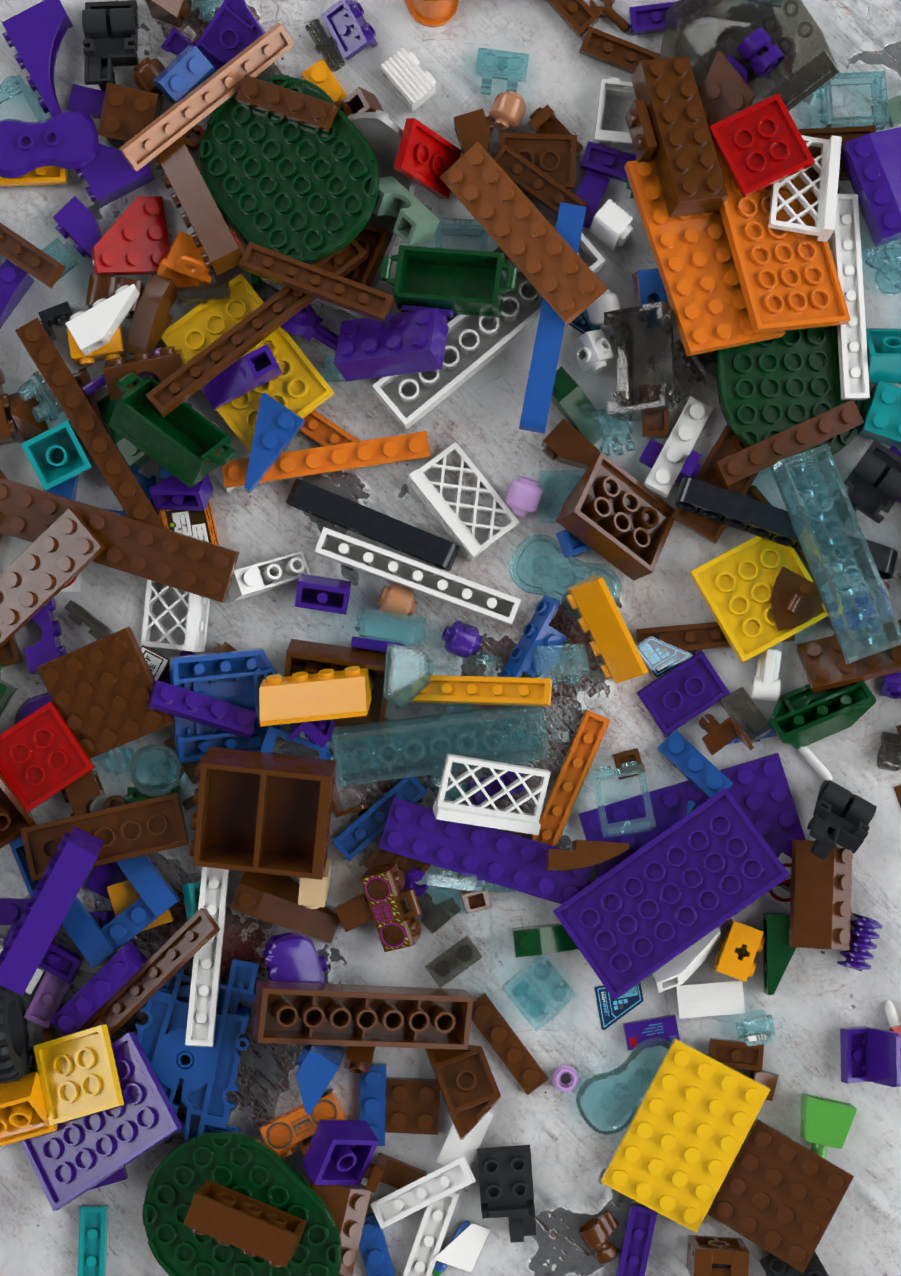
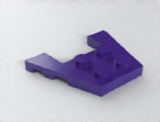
[160,0,265,70]

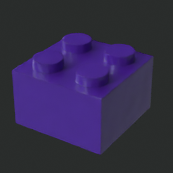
[302,1120,379,1185]

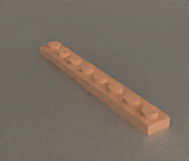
[119,23,295,172]

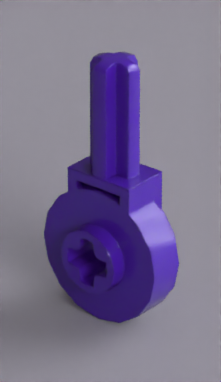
[280,305,339,351]

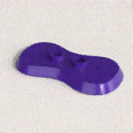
[0,110,99,178]

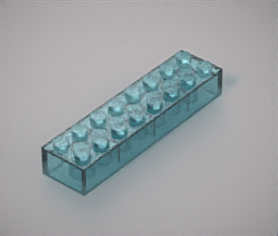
[771,444,901,664]
[332,705,549,787]

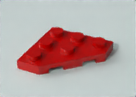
[91,196,170,276]

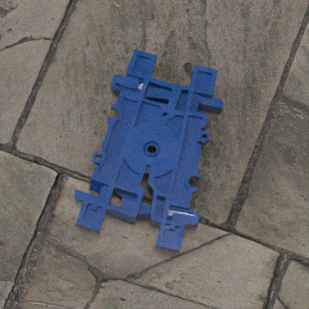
[135,940,260,1141]

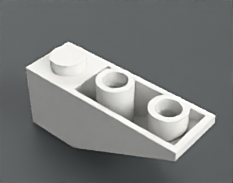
[65,284,140,356]
[228,551,311,602]
[651,927,722,993]

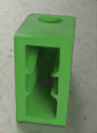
[800,1093,857,1159]

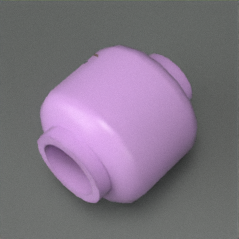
[505,476,543,516]

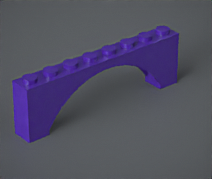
[2,0,155,208]

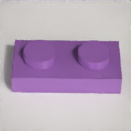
[24,971,70,1028]

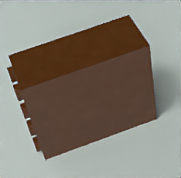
[189,747,337,880]

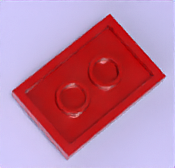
[394,118,462,199]

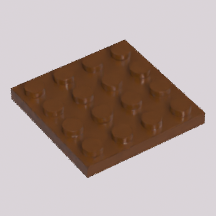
[36,626,176,758]
[708,1120,854,1273]

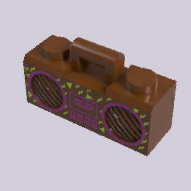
[360,863,422,952]

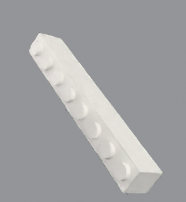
[314,527,521,626]

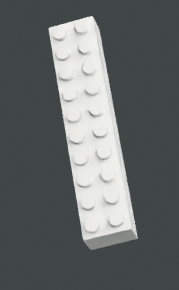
[372,233,605,431]

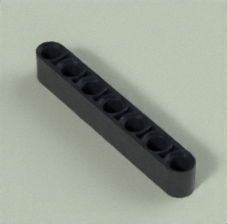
[285,479,460,571]

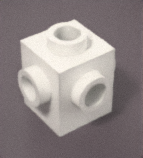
[569,329,615,372]

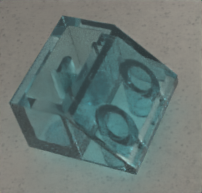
[502,955,576,1032]

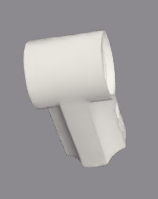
[750,649,782,702]

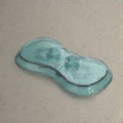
[510,534,621,619]
[576,1037,671,1135]

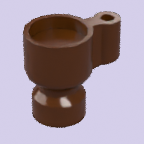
[578,1210,618,1264]

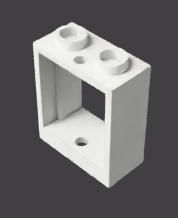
[593,77,637,152]

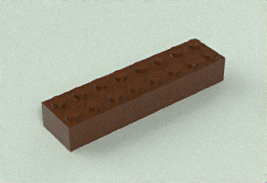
[252,980,473,1050]

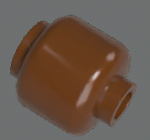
[133,57,165,95]

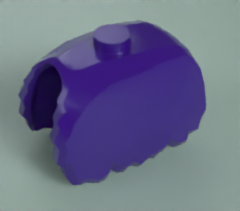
[262,932,328,983]

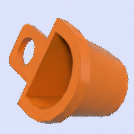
[405,0,458,28]
[157,231,212,292]

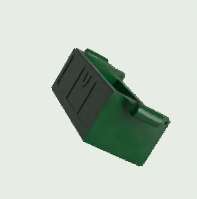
[379,245,518,318]
[108,372,236,488]

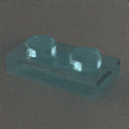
[427,870,487,892]

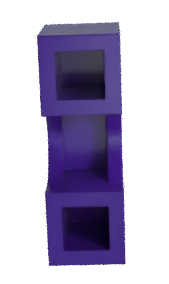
[24,598,67,675]

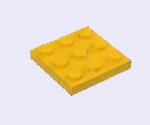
[33,1024,124,1126]

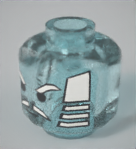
[735,1009,776,1047]

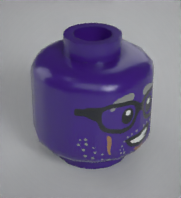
[441,620,482,658]

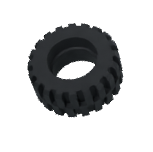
[0,985,29,1084]

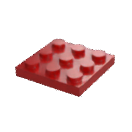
[709,93,815,198]
[0,701,96,812]

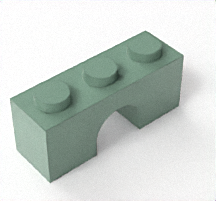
[373,176,440,246]

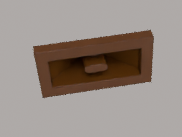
[9,387,49,442]

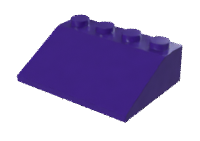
[840,127,901,247]

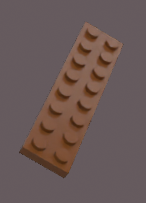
[440,142,608,325]

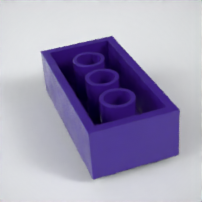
[333,308,449,381]

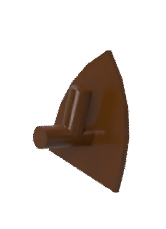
[771,567,829,631]

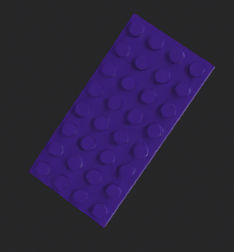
[578,753,806,878]
[553,788,791,1000]

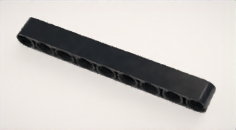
[675,478,898,580]

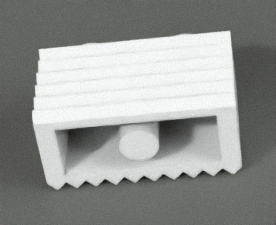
[379,48,436,113]
[590,199,634,251]

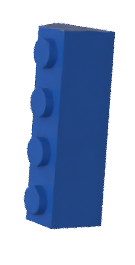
[295,1045,345,1115]

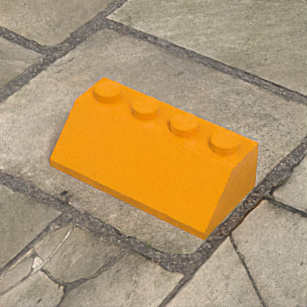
[566,574,648,684]
[259,666,372,727]
[0,1072,57,1147]

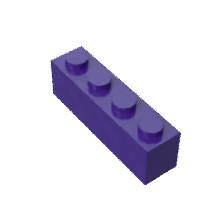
[49,940,148,1036]

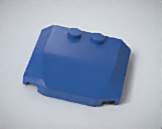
[169,648,282,763]

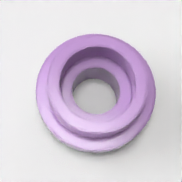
[552,1065,579,1092]

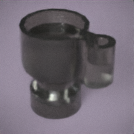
[877,731,901,772]
[417,891,462,934]

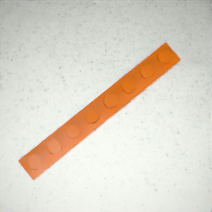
[221,431,431,488]

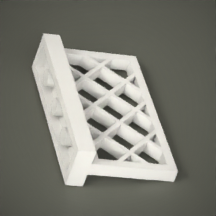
[768,135,842,242]
[406,442,520,562]
[141,579,210,652]
[433,754,550,835]

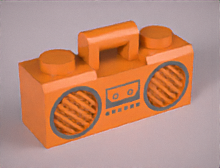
[260,1089,347,1158]

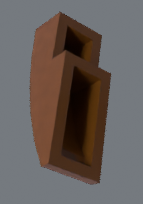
[126,274,181,355]
[544,840,629,871]

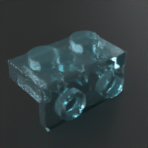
[533,643,590,686]

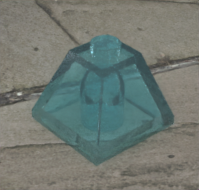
[383,644,434,709]

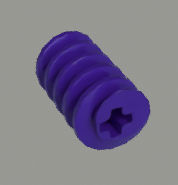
[837,913,883,971]

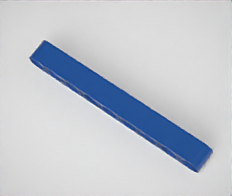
[519,202,586,434]

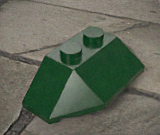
[769,681,876,747]

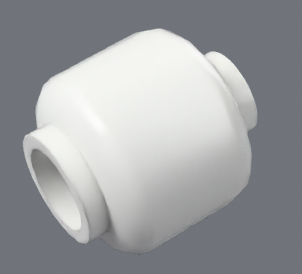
[586,289,622,330]

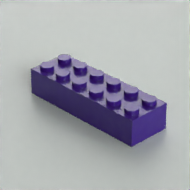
[0,827,103,996]

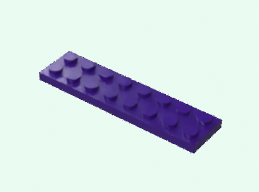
[378,797,593,904]

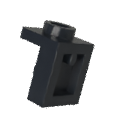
[38,301,75,341]

